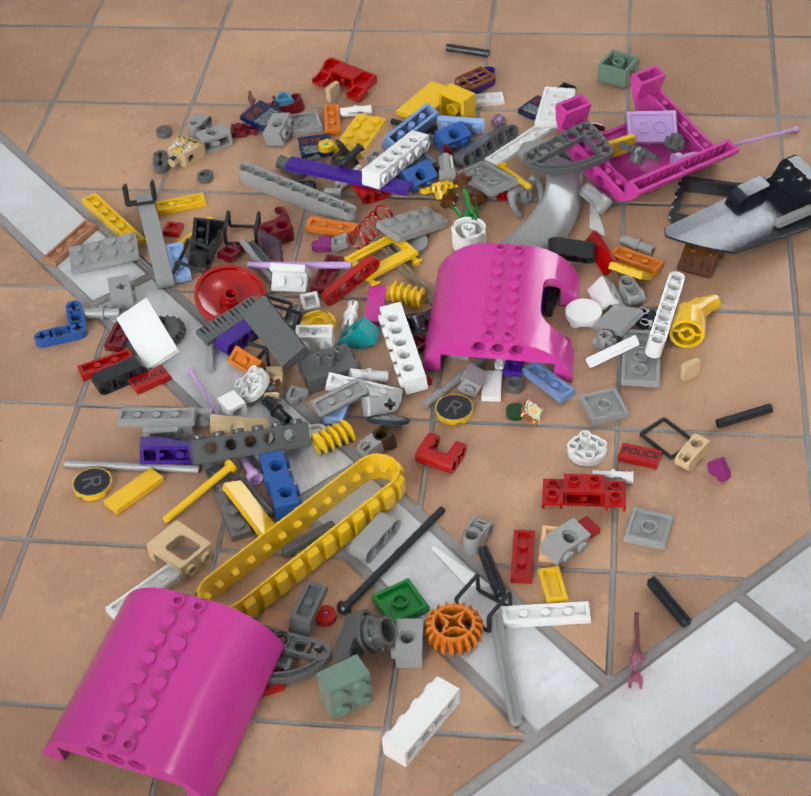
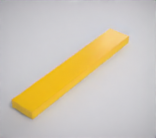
[82,193,147,247]

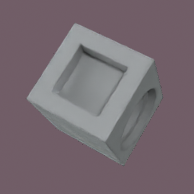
[457,363,486,398]

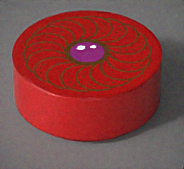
[315,605,337,627]

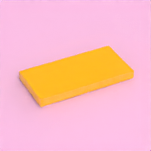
[396,81,446,119]

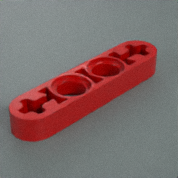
[321,255,380,306]

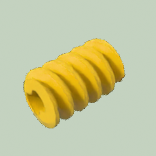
[386,280,426,310]
[311,420,356,455]

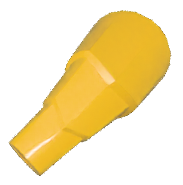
[669,294,721,348]

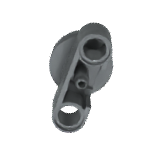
[334,609,397,664]

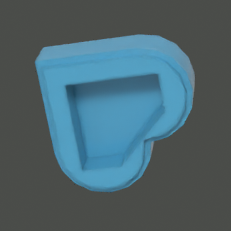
[275,92,293,107]

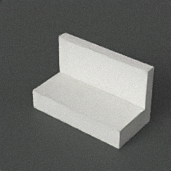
[587,276,625,311]

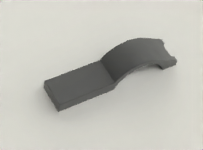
[276,580,328,671]

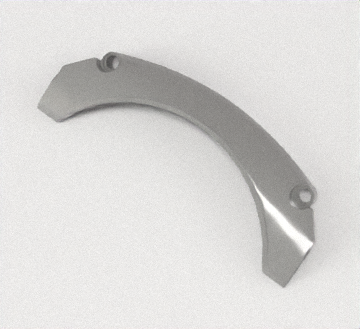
[499,139,583,250]

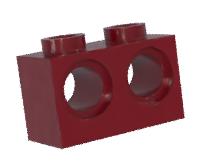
[257,216,295,250]

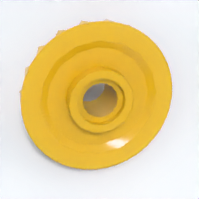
[419,180,459,200]

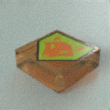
[520,399,543,425]

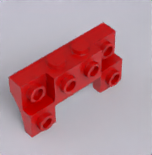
[312,57,377,102]
[542,474,626,511]

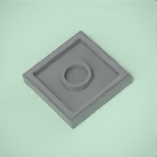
[291,110,323,137]
[593,304,644,337]
[579,387,629,426]
[623,507,674,551]

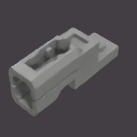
[143,407,214,440]

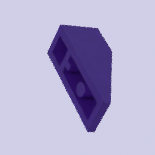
[140,437,191,464]

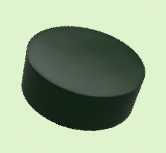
[506,403,525,421]

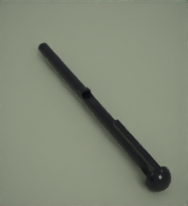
[337,506,446,616]

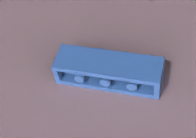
[382,103,439,151]

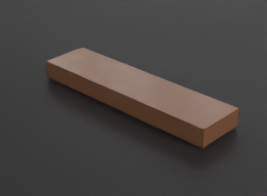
[42,220,98,267]

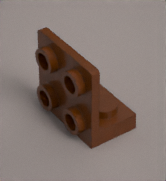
[677,244,724,278]

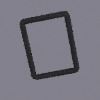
[640,418,691,459]

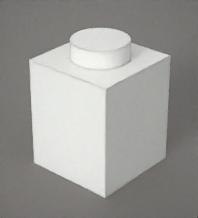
[217,390,248,417]

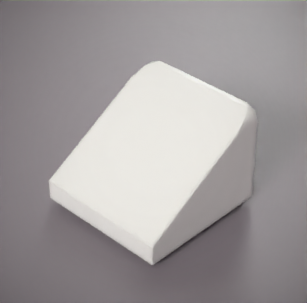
[299,291,321,312]

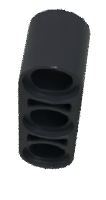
[548,237,596,264]
[91,356,148,395]

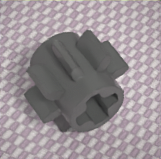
[664,133,685,153]

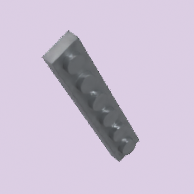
[202,450,252,542]

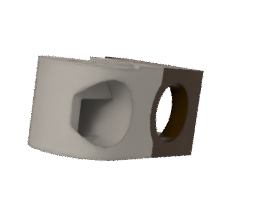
[357,425,397,457]

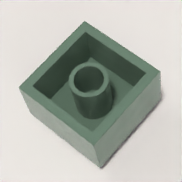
[597,50,640,88]
[316,654,373,720]

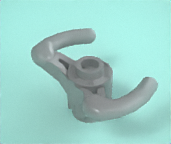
[507,174,544,218]

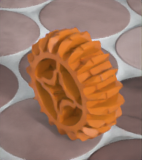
[424,601,484,657]

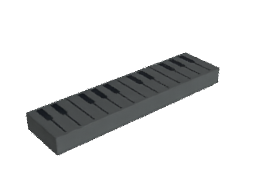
[196,295,257,346]

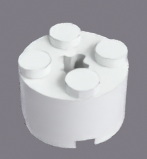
[451,217,486,251]

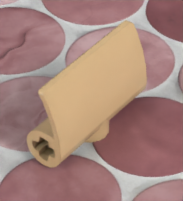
[209,414,270,445]

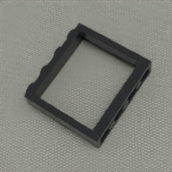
[668,176,743,225]

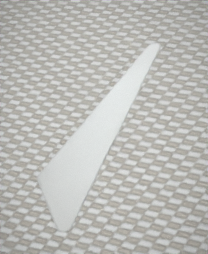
[589,204,605,236]
[431,546,490,587]

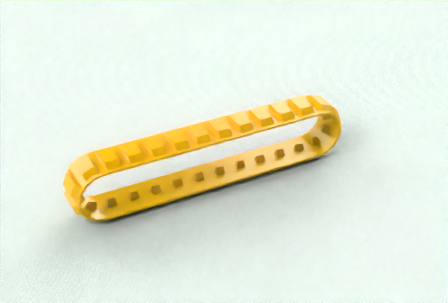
[194,453,406,618]

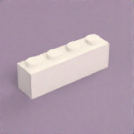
[382,676,460,767]

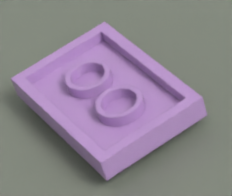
[626,110,677,145]

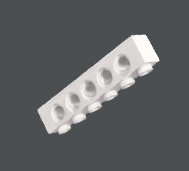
[362,130,430,189]
[378,302,428,395]

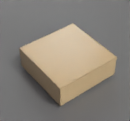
[325,81,340,102]
[680,357,701,382]

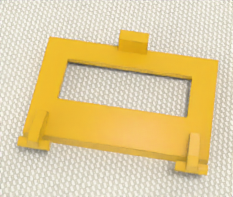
[344,236,423,286]

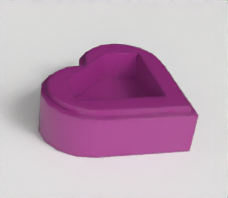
[311,235,331,253]
[707,457,731,482]

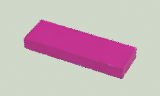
[365,286,387,326]

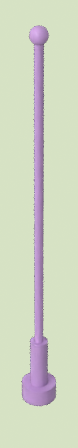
[670,126,800,163]
[187,367,264,486]

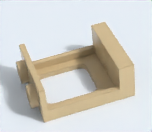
[146,520,214,582]

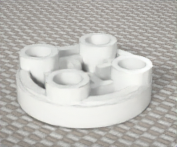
[565,298,602,328]
[234,365,270,403]
[567,430,607,467]

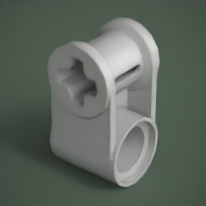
[187,114,212,140]
[618,275,646,307]
[361,396,399,417]
[462,515,495,555]

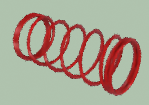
[348,205,393,250]

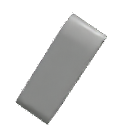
[349,511,401,564]

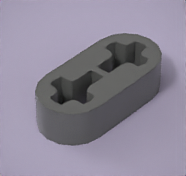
[153,150,169,174]

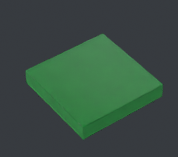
[371,578,430,625]

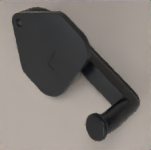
[331,139,364,166]

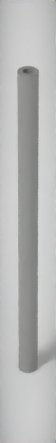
[64,460,200,473]

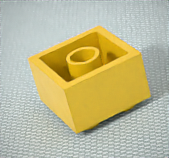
[439,83,476,118]

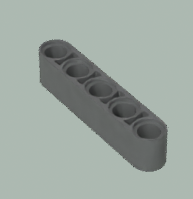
[453,124,519,167]

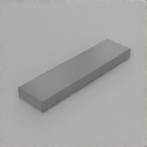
[116,407,197,427]

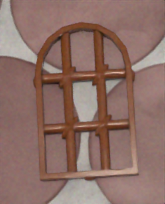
[454,66,496,90]

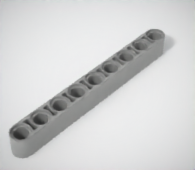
[238,163,358,223]
[135,191,175,289]

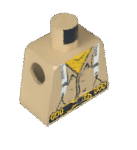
[167,135,206,167]

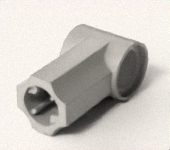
[438,153,456,182]
[579,182,614,215]

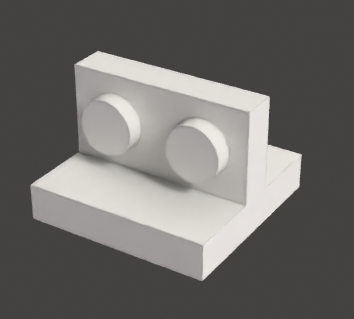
[270,263,312,293]

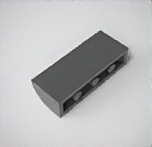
[241,295,311,368]

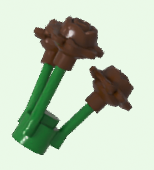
[440,172,486,220]

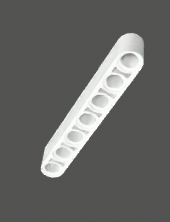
[645,271,685,358]

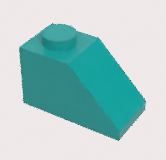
[336,316,380,350]

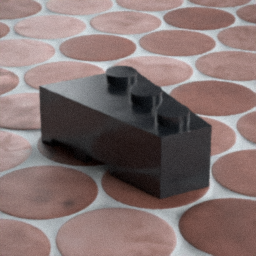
[189,217,228,268]

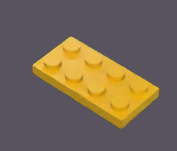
[333,114,387,159]

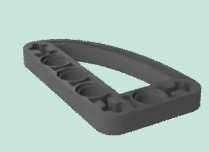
[523,121,613,175]
[262,624,333,686]

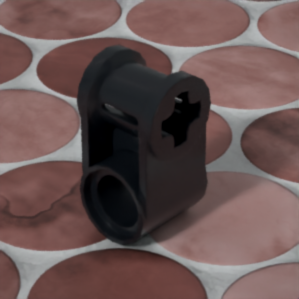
[405,311,427,334]

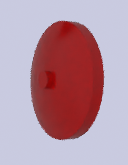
[194,265,266,321]

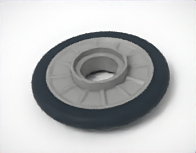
[367,414,410,426]

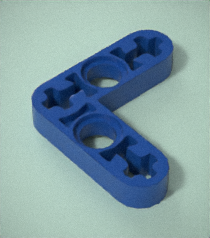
[34,300,88,348]

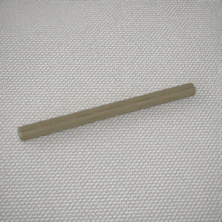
[373,237,434,306]

